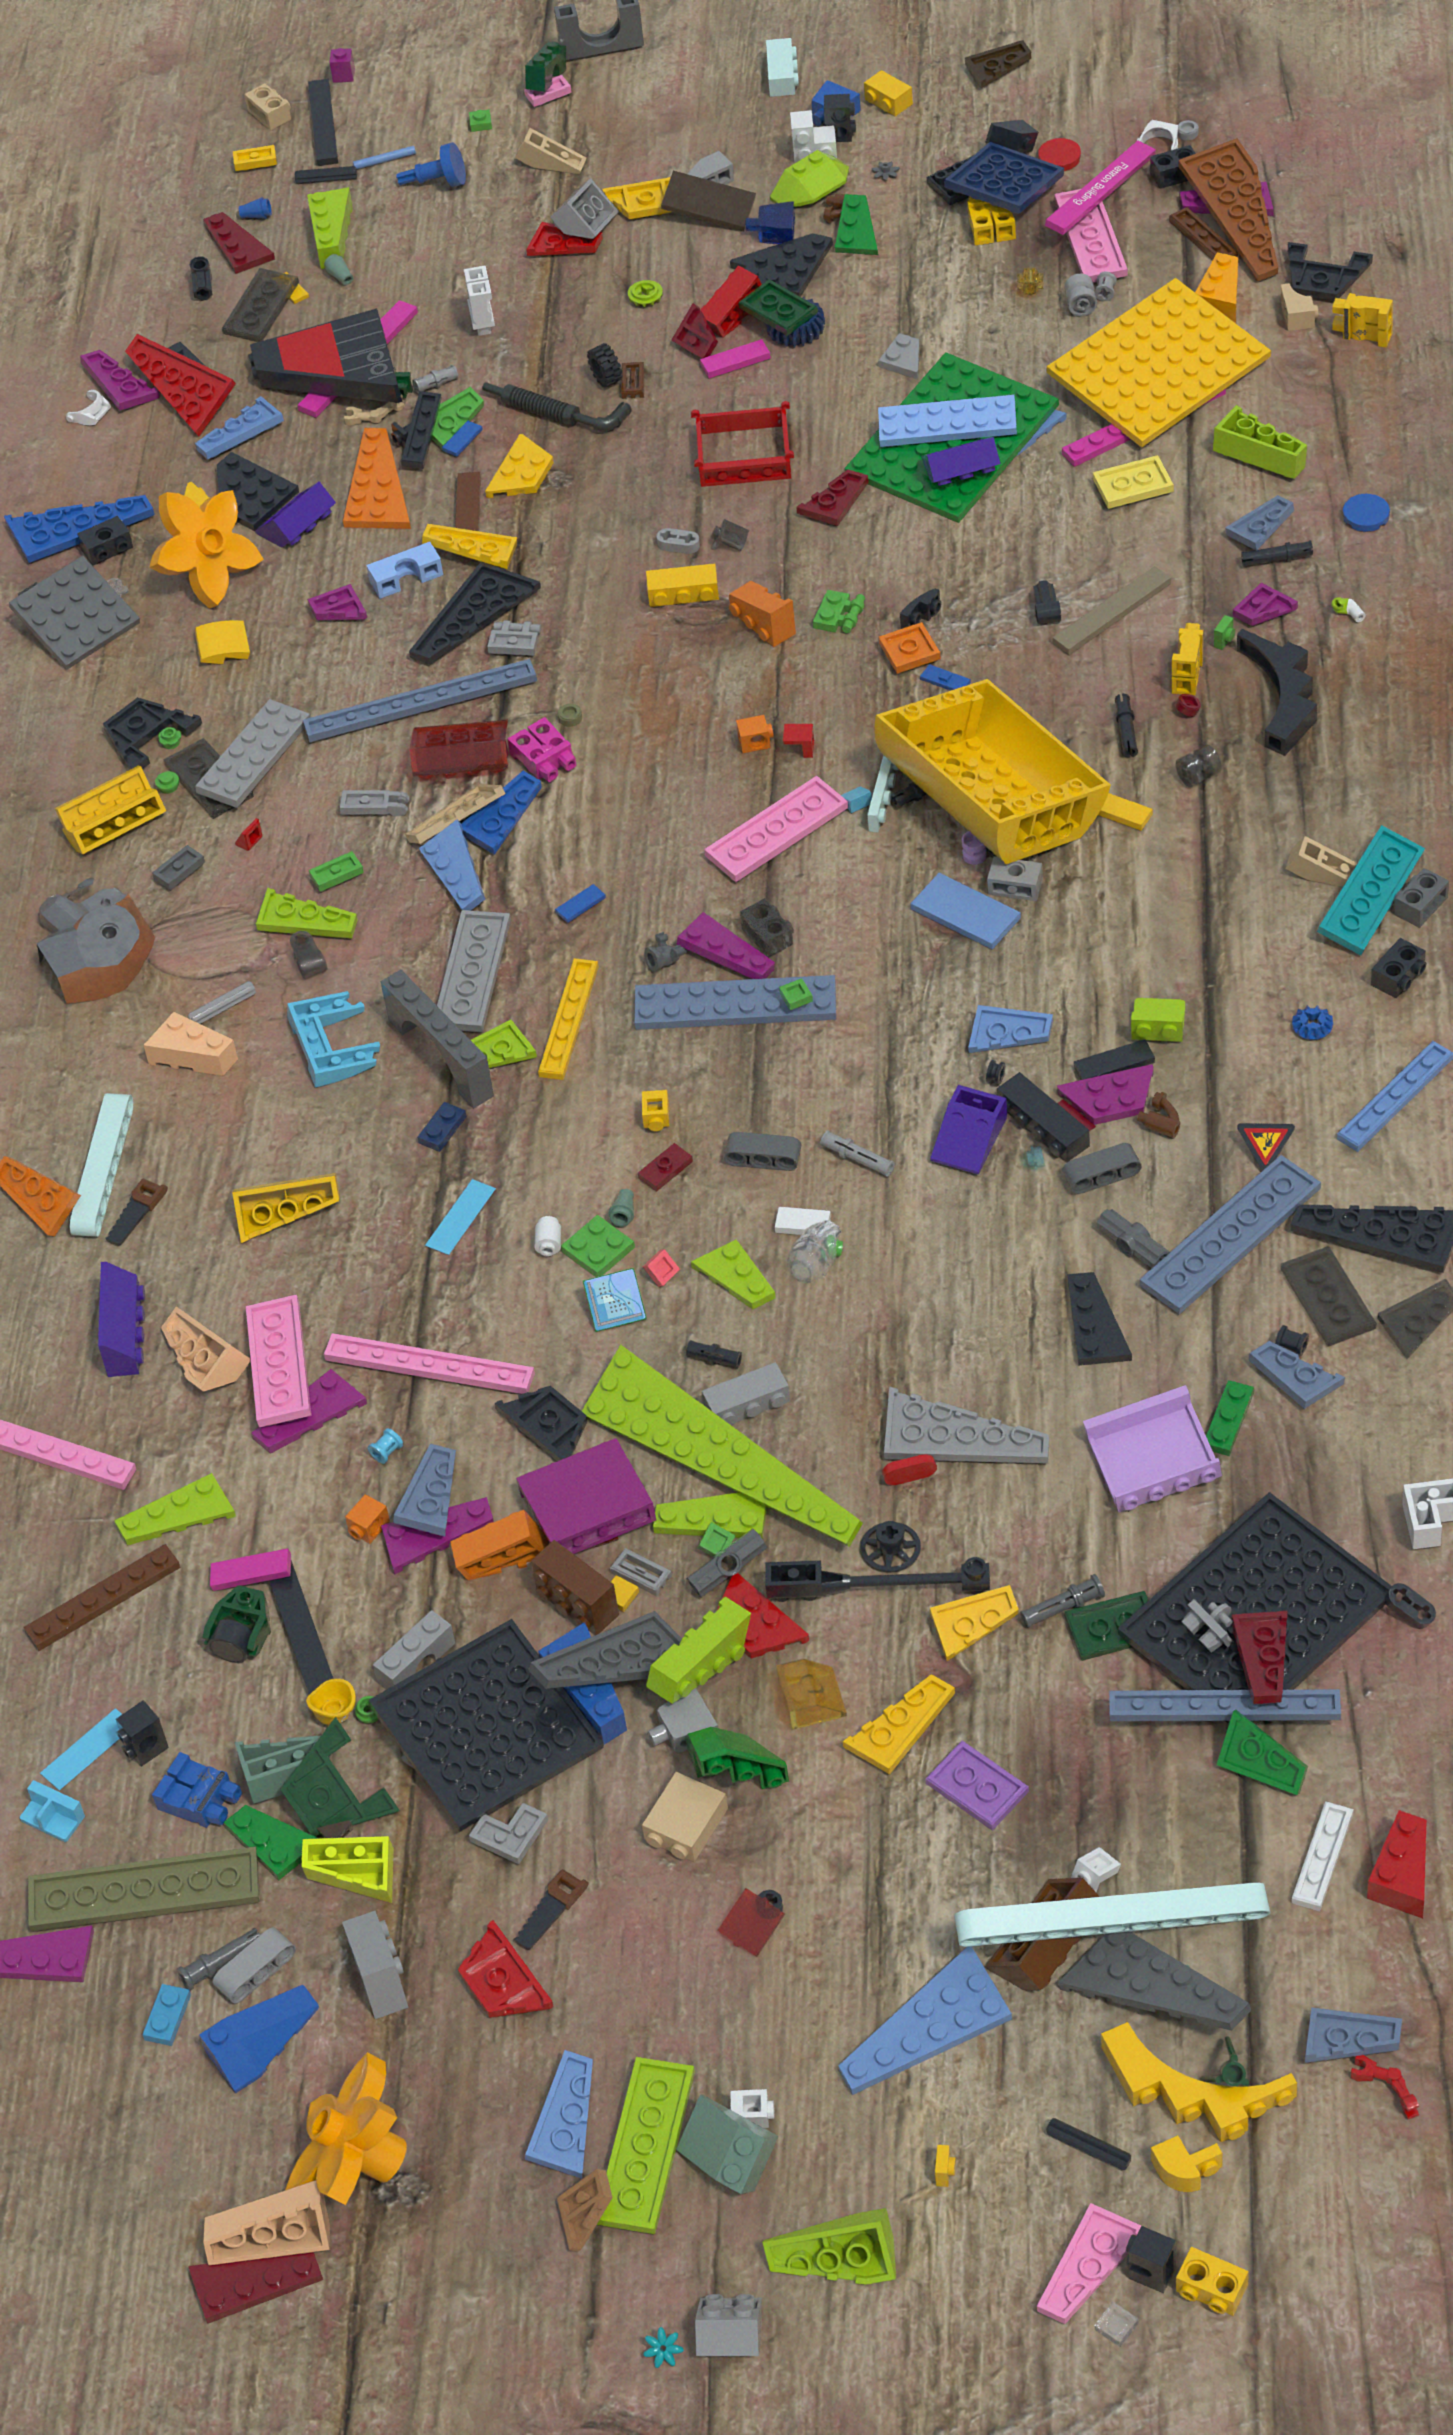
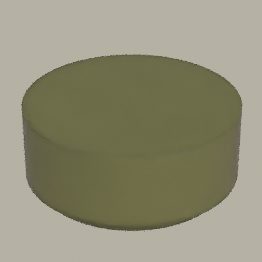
[558,704,582,727]

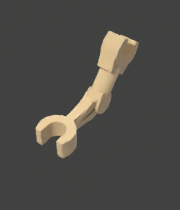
[344,395,405,426]

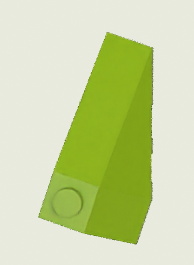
[762,2208,896,2285]

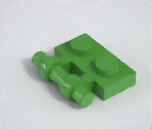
[813,590,865,633]

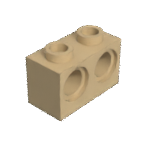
[244,83,291,130]

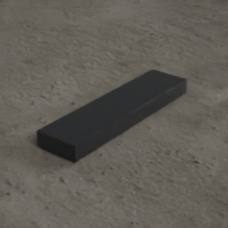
[401,391,442,469]

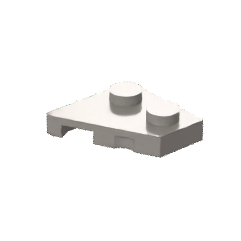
[878,333,919,379]

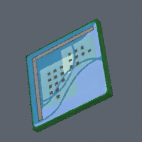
[583,1268,647,1332]

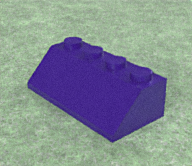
[98,1262,145,1377]

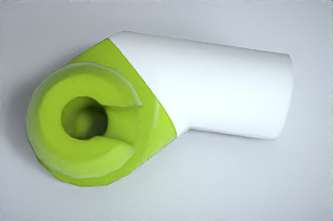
[1331,597,1366,622]

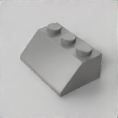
[550,178,619,239]

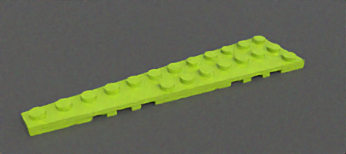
[582,1344,863,1547]

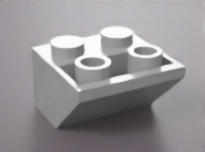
[695,2294,762,2356]

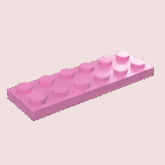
[1054,189,1128,283]
[704,776,848,882]
[246,1295,312,1427]

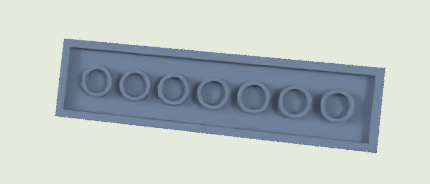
[635,975,836,1030]
[1140,1155,1321,1315]

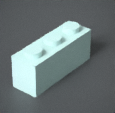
[766,38,799,97]

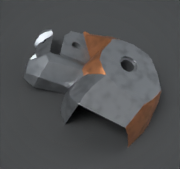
[37,877,155,1004]

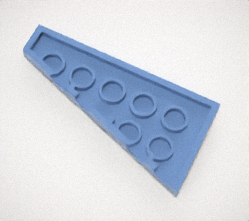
[838,1946,1012,2095]

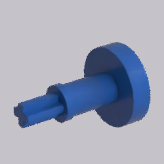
[396,142,466,187]

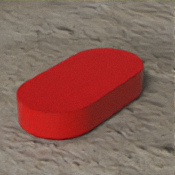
[882,1454,937,1485]

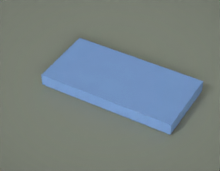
[910,873,1021,949]

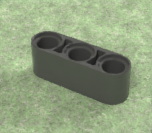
[724,1132,802,1171]
[1062,1143,1142,1194]

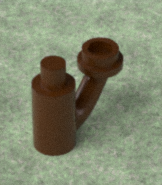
[823,193,845,223]
[1137,1092,1181,1138]

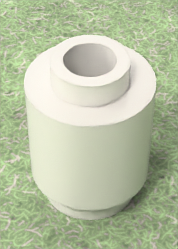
[535,1216,561,1256]

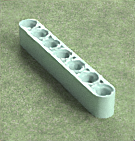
[70,1093,133,1237]

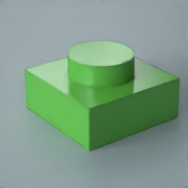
[469,109,492,132]
[1214,615,1235,650]
[779,978,813,1010]
[697,1522,735,1557]

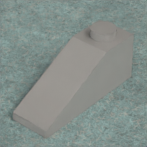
[688,151,734,185]

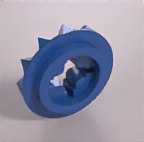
[1292,1005,1333,1040]

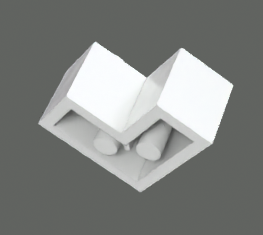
[790,110,837,163]
[1402,1479,1453,1549]

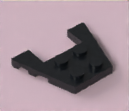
[1287,242,1373,301]
[103,697,202,770]

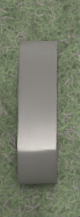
[656,528,700,554]

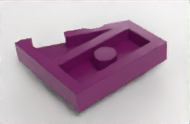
[1233,583,1298,626]
[307,584,367,620]

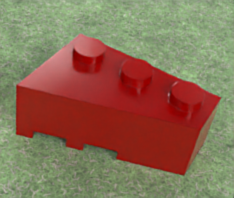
[701,265,762,338]
[1367,1810,1427,1919]

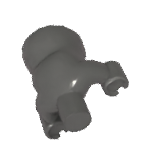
[644,932,687,972]

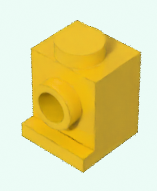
[642,1090,670,1131]

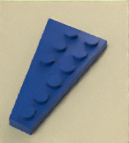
[4,495,155,563]

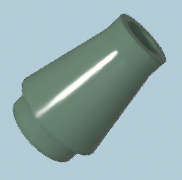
[324,254,354,285]
[608,1189,634,1227]

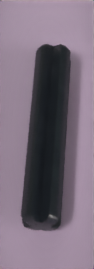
[294,166,357,183]
[1046,2118,1131,2170]

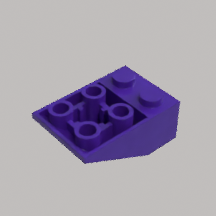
[930,1085,1007,1175]

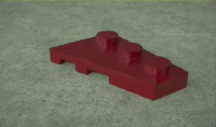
[796,469,869,526]

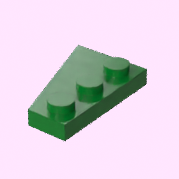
[835,194,878,255]
[1217,1710,1308,1795]
[224,1805,319,1880]

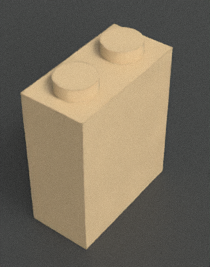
[642,1772,728,1862]

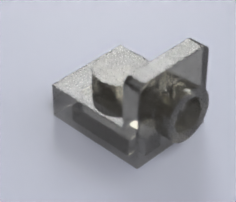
[710,519,749,551]

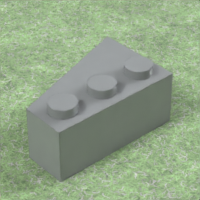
[342,1911,409,2019]

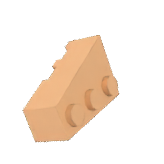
[144,1012,238,1076]

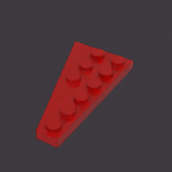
[125,334,236,437]

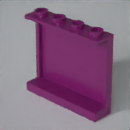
[516,1438,656,1554]

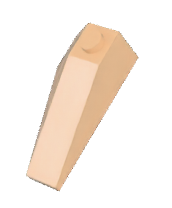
[161,1306,251,1391]

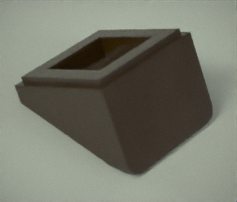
[317,1820,353,1839]

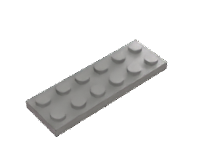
[195,699,310,808]
[437,910,511,1032]

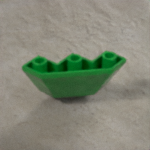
[685,1727,789,1789]

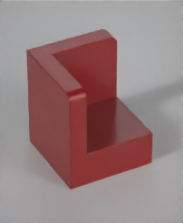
[783,724,815,758]

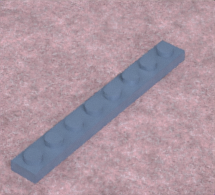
[1109,1689,1341,1721]

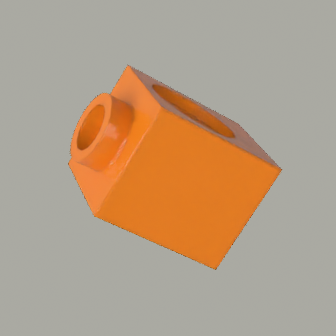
[736,715,774,754]
[345,1494,390,1544]

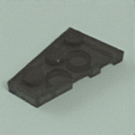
[1377,1279,1453,1359]

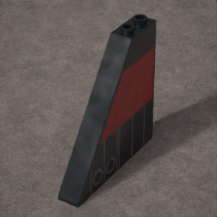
[248,308,403,403]

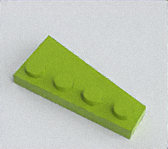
[114,1473,236,1546]

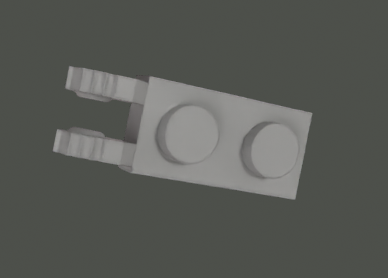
[340,790,410,816]

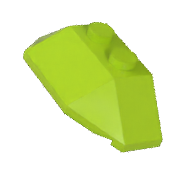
[770,150,849,210]

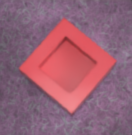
[643,1249,680,1287]

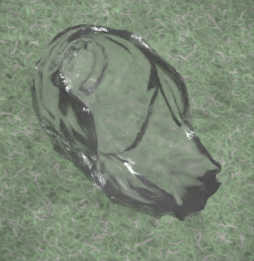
[787,1219,841,1283]

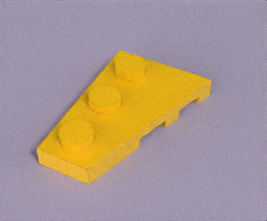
[930,1585,1019,1661]

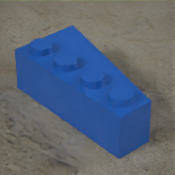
[538,1622,627,1745]

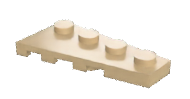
[405,784,505,845]

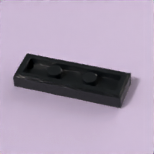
[1074,1039,1155,1080]

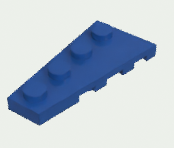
[461,770,542,855]

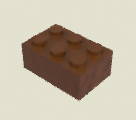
[531,1540,619,1635]

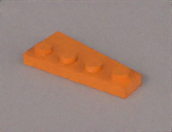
[0,1156,81,1237]

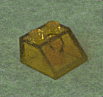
[776,1659,847,1730]

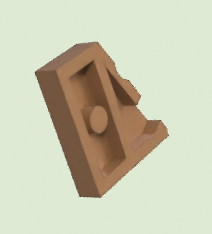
[557,2169,613,2252]

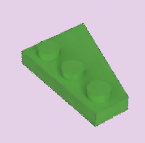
[432,387,484,449]

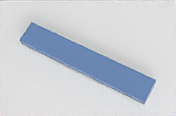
[1337,1041,1453,1152]

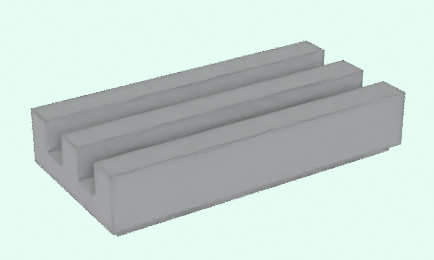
[610,1548,672,1596]

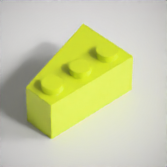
[302,1836,394,1903]

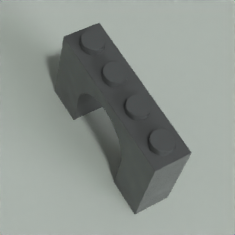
[554,0,644,60]

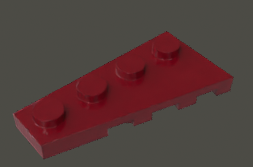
[188,2252,323,2324]

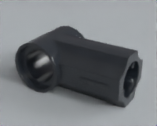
[189,256,213,301]
[1033,580,1061,624]

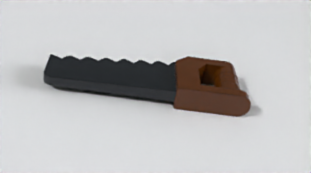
[105,1178,168,1246]
[514,1869,589,1950]

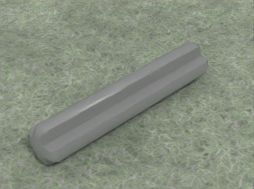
[188,981,256,1024]

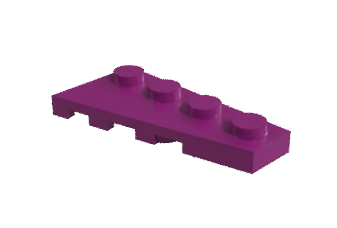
[381,1497,494,1574]
[0,1926,94,1982]

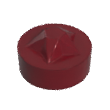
[1175,694,1201,716]

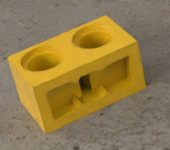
[1176,2247,1249,2316]

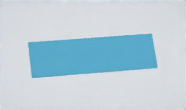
[425,1179,496,1255]
[40,1708,122,1790]

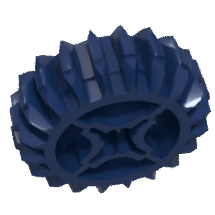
[765,296,825,347]

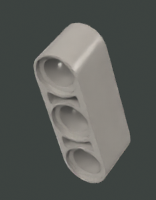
[213,1927,296,2004]

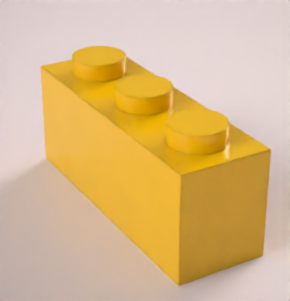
[646,564,719,607]

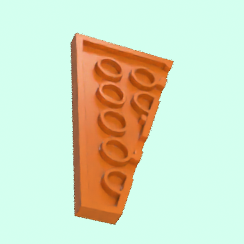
[343,428,411,529]

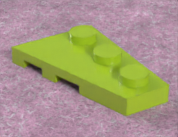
[471,1020,537,1068]
[691,1239,776,1309]

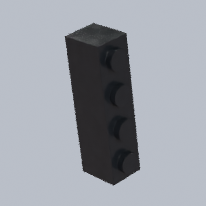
[997,1072,1090,1163]

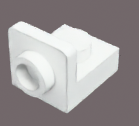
[1071,1847,1121,1892]

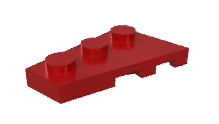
[526,222,603,256]

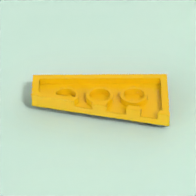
[422,524,517,569]
[843,1674,955,1775]

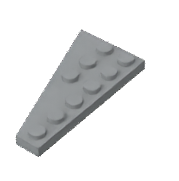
[884,1387,1049,1463]

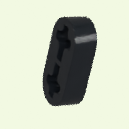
[1385,1583,1436,1629]

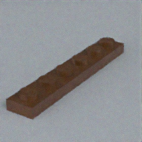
[24,1544,181,1651]

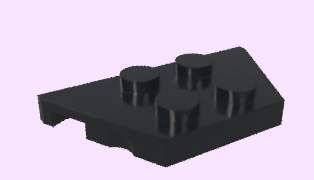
[494,1385,588,1461]

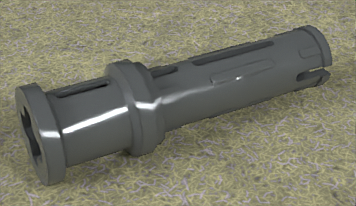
[1020,1574,1105,1628]
[177,1928,260,1991]

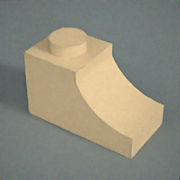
[1280,283,1318,331]

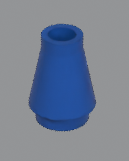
[239,197,272,219]

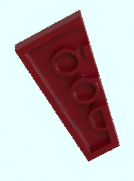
[203,212,275,274]
[1231,1611,1287,1704]

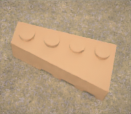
[203,2180,330,2265]

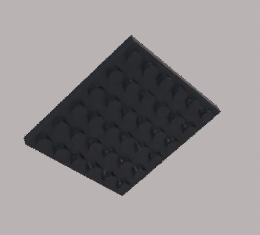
[369,1619,604,1832]

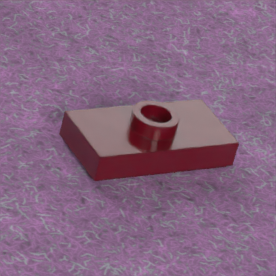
[638,1143,693,1192]

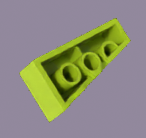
[307,187,353,269]

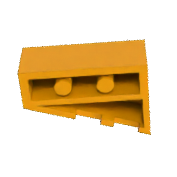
[1195,252,1238,323]

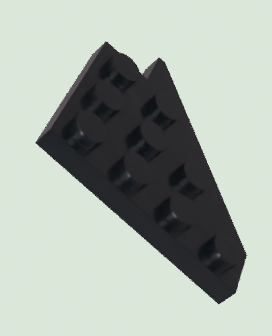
[730,233,833,297]
[217,452,299,531]

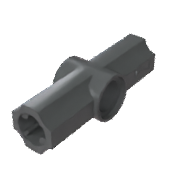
[1097,1209,1170,1268]
[686,1528,767,1598]

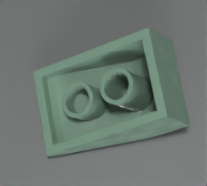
[676,2094,778,2194]

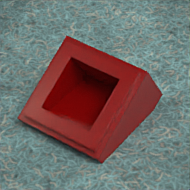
[235,818,263,851]

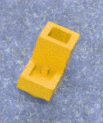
[1151,2135,1223,2192]

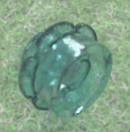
[1026,1145,1045,1171]

